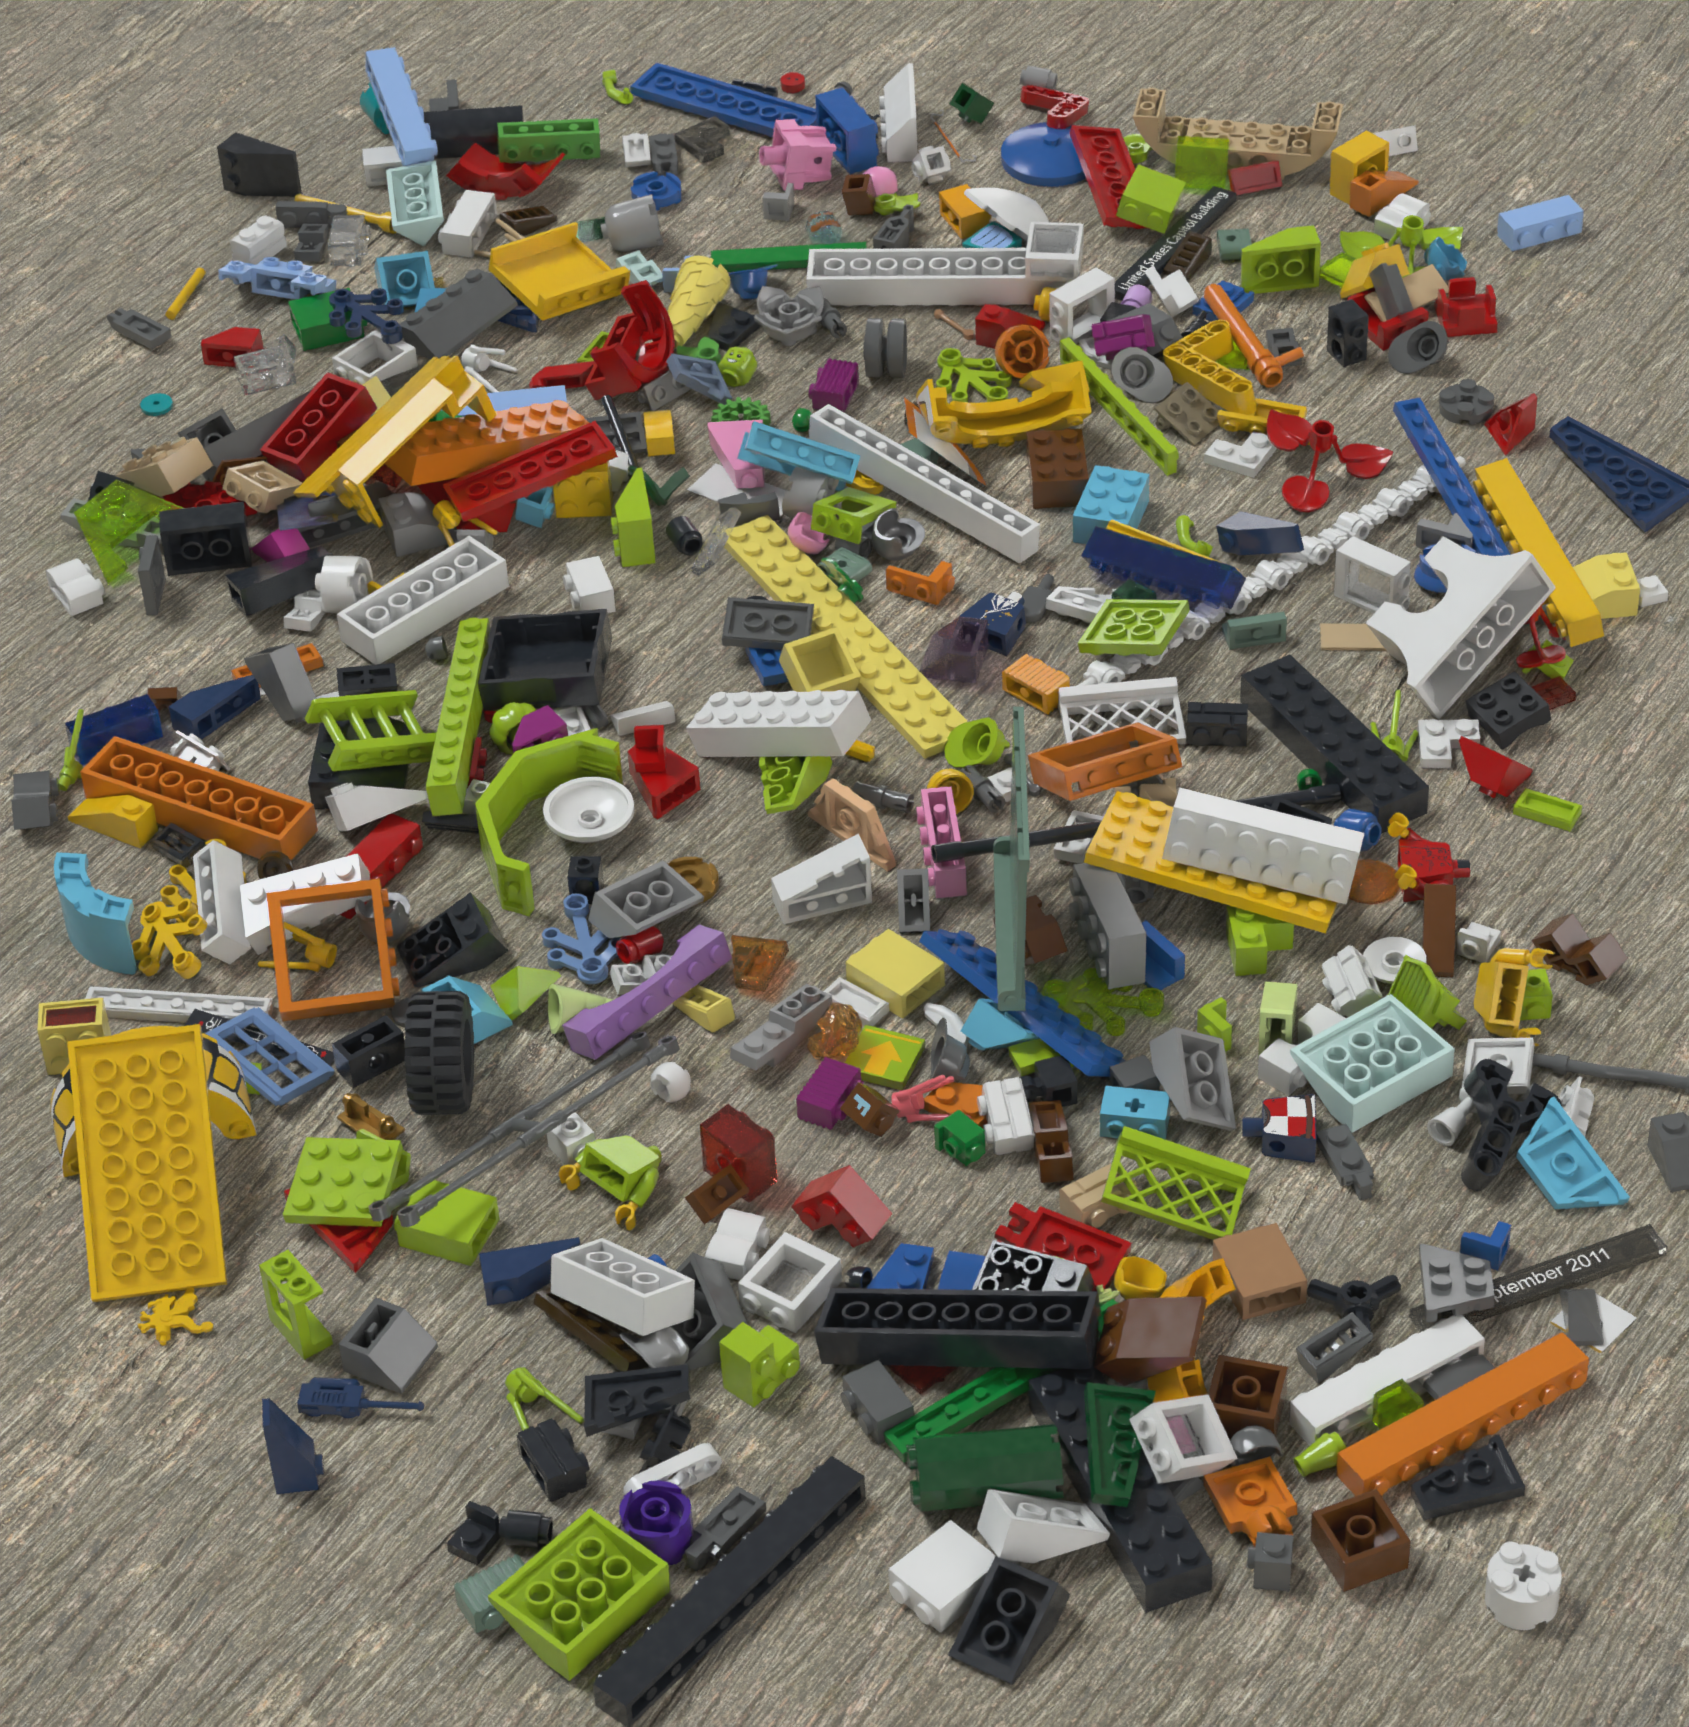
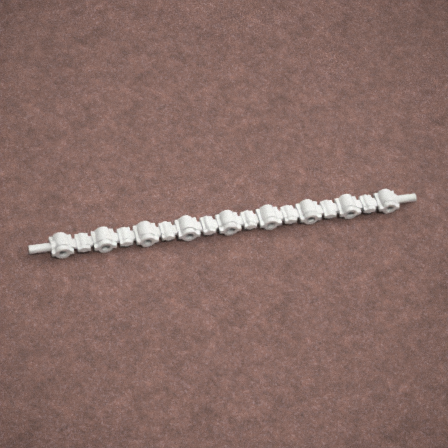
[1076,456,1466,686]

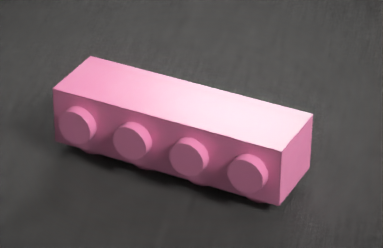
[916,786,967,898]

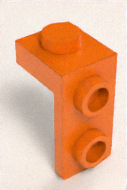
[886,561,955,605]

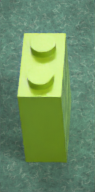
[1116,164,1186,234]
[394,1180,500,1266]

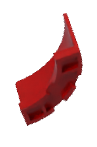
[446,143,566,200]

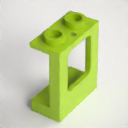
[811,487,896,544]
[259,1249,333,1360]

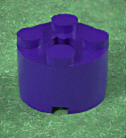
[619,1480,694,1565]

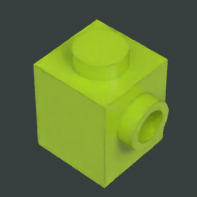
[1520,969,1553,1021]

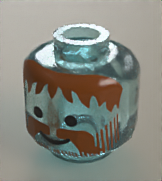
[805,210,842,245]

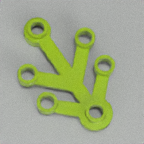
[936,348,1012,402]

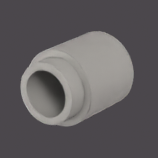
[1020,66,1057,90]

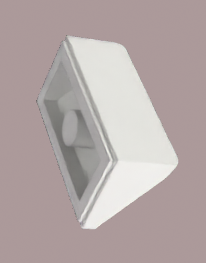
[610,701,675,736]

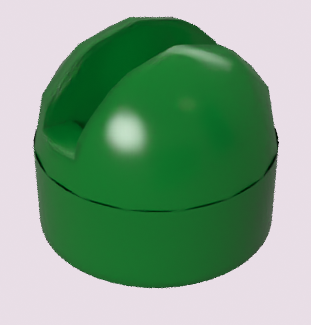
[792,408,813,432]
[1297,768,1322,790]

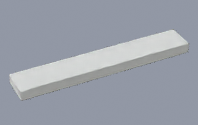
[82,986,274,1027]

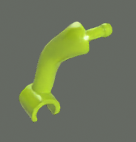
[602,69,633,105]
[1176,515,1213,557]

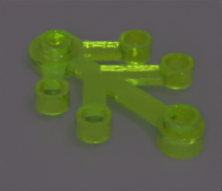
[1041,968,1164,1036]

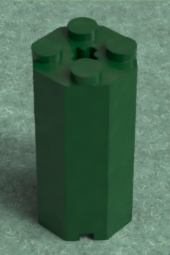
[906,1424,1063,1512]

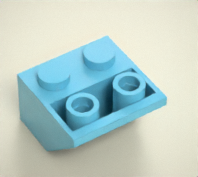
[422,976,513,1044]

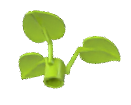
[1339,215,1463,278]

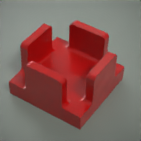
[1434,277,1498,337]

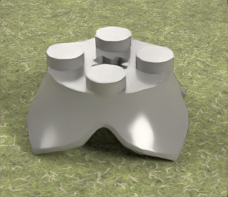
[754,286,824,346]

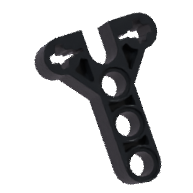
[1461,1059,1562,1191]

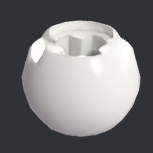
[650,1062,691,1103]

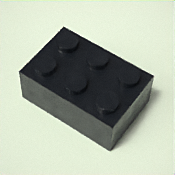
[159,502,252,576]

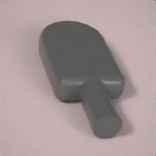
[1022,574,1055,623]

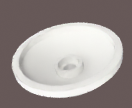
[543,777,635,843]

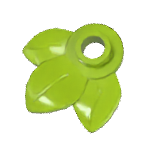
[1124,134,1153,164]
[874,192,921,215]

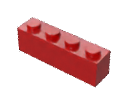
[339,813,423,920]

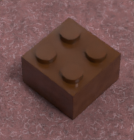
[1208,1354,1288,1439]
[1310,1489,1411,1592]

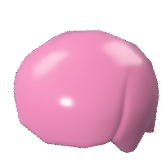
[863,166,898,196]
[788,512,829,555]

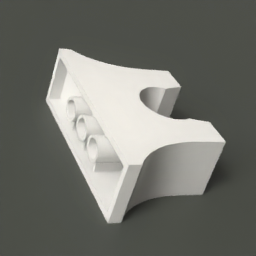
[1366,536,1556,719]

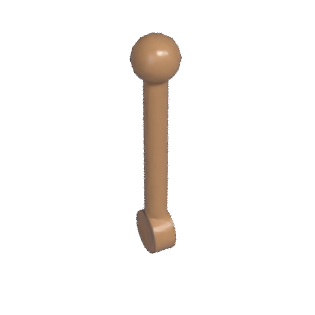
[934,309,974,340]

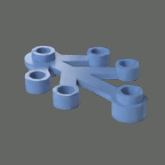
[542,894,621,984]

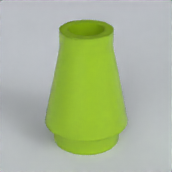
[1293,1431,1347,1477]

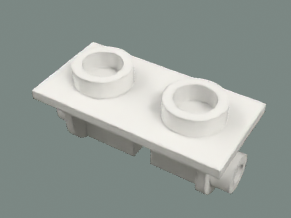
[1372,125,1418,156]
[170,730,230,771]
[1559,1076,1595,1137]

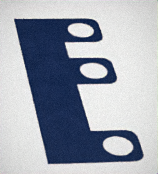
[277,493,338,531]

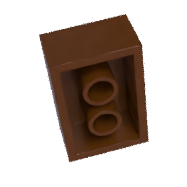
[1027,428,1089,509]

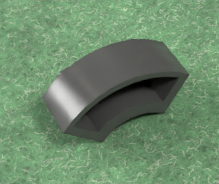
[11,770,60,830]

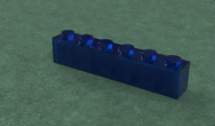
[1081,526,1246,609]

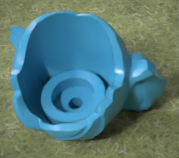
[1423,237,1467,281]

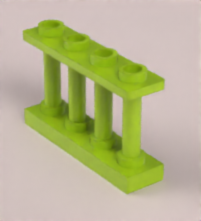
[305,690,437,771]

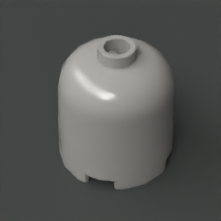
[601,194,663,252]

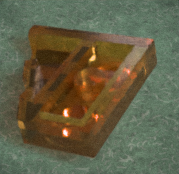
[731,935,789,992]

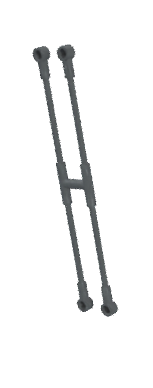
[368,1032,680,1227]

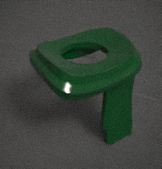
[627,465,690,506]

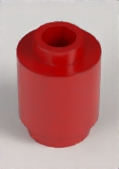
[616,926,664,964]

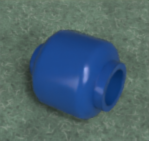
[1334,809,1381,851]

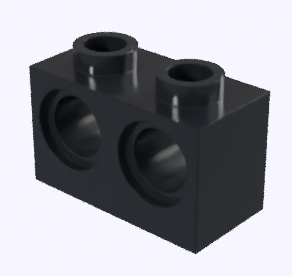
[1327,299,1369,367]

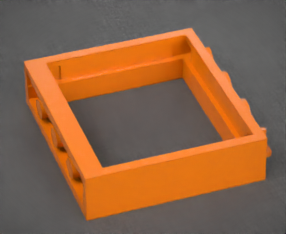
[1028,722,1182,801]
[266,879,400,1022]

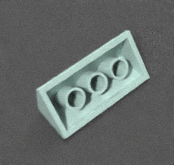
[386,160,444,247]

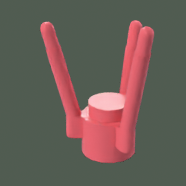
[891,1075,971,1123]

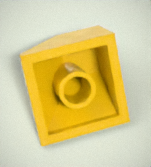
[1019,360,1090,393]

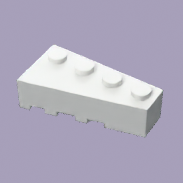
[240,854,372,955]

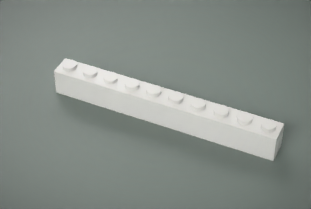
[809,404,1040,564]

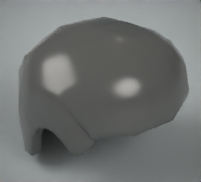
[1229,1426,1283,1467]

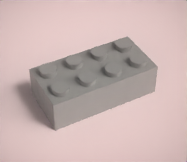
[1069,863,1146,989]

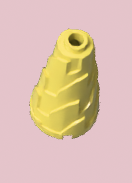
[667,255,731,349]

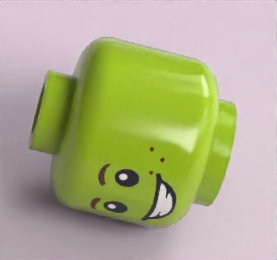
[718,347,757,387]

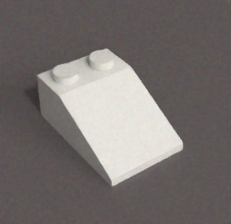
[325,782,428,831]
[977,1489,1110,1564]

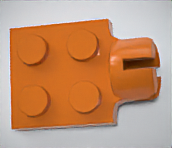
[1203,1457,1297,1547]

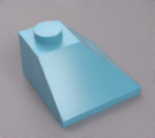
[374,251,435,307]
[960,999,1040,1051]

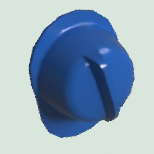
[728,265,777,299]

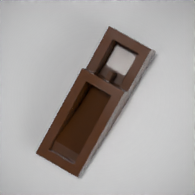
[1422,884,1456,977]
[1028,1100,1074,1183]

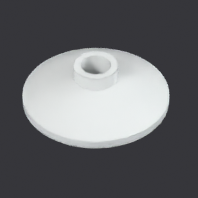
[1363,937,1427,984]

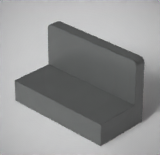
[429,79,459,111]
[1369,263,1414,320]

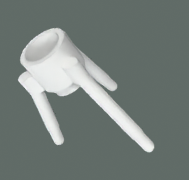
[461,345,518,393]

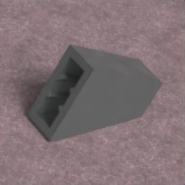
[244,643,317,723]

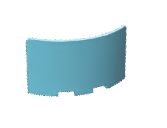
[54,852,137,975]

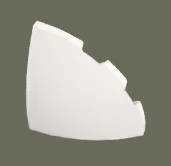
[963,188,1049,242]

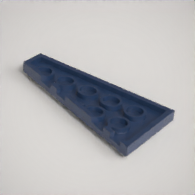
[1549,416,1689,532]

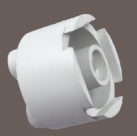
[315,556,373,613]
[1485,1542,1562,1630]

